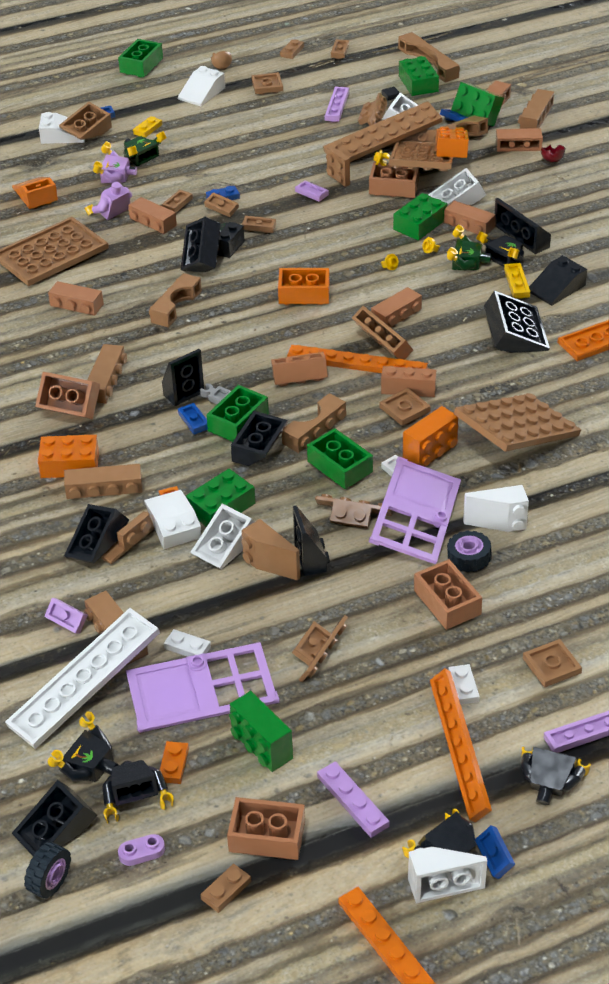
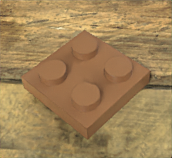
[251,72,283,95]
[326,146,350,187]
[379,388,431,426]
[523,639,582,688]

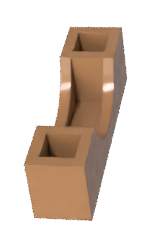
[435,115,488,137]
[149,273,202,328]
[281,393,346,453]

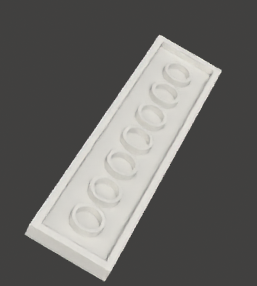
[5,608,160,749]

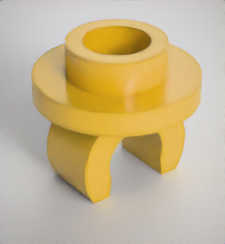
[373,150,390,166]
[422,237,440,254]
[381,254,399,270]

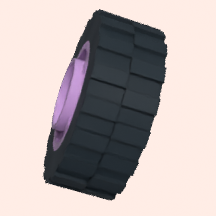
[447,530,492,572]
[24,842,71,899]

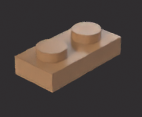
[280,39,304,59]
[331,39,349,59]
[162,190,193,212]
[204,192,239,217]
[242,216,276,233]
[201,863,251,913]

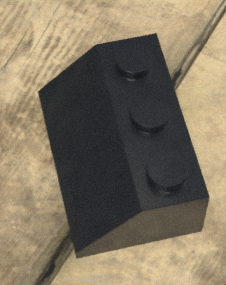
[180,217,221,272]
[231,411,288,466]

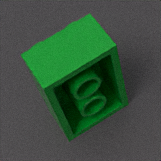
[118,39,163,77]
[399,56,439,96]
[451,82,504,126]
[393,193,448,241]
[206,385,269,442]
[307,428,373,489]
[185,469,256,527]
[229,690,293,772]

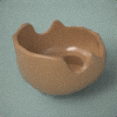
[211,51,232,69]

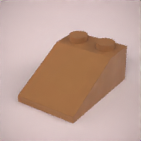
[59,102,112,140]
[241,519,300,580]

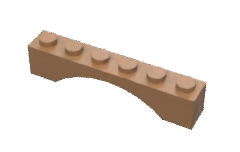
[398,32,460,83]

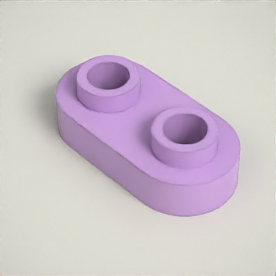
[118,834,165,866]

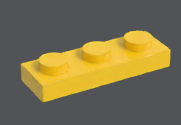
[504,263,530,299]

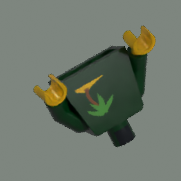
[123,131,167,167]
[447,225,491,271]

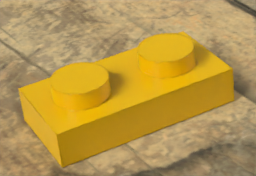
[133,116,163,138]

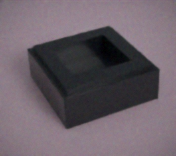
[381,87,400,100]

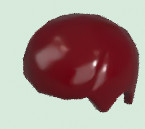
[541,145,566,162]

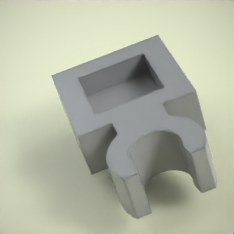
[200,383,231,404]

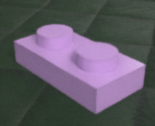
[44,598,88,634]

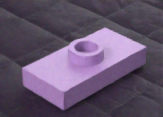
[295,180,329,202]

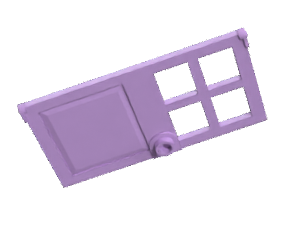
[369,457,461,564]
[126,642,279,733]

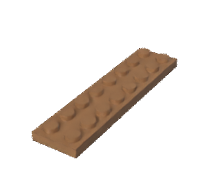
[323,101,442,162]

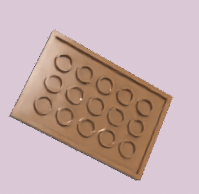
[389,141,454,171]
[0,217,109,286]
[454,393,581,452]

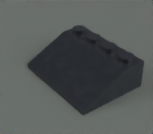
[484,290,550,353]

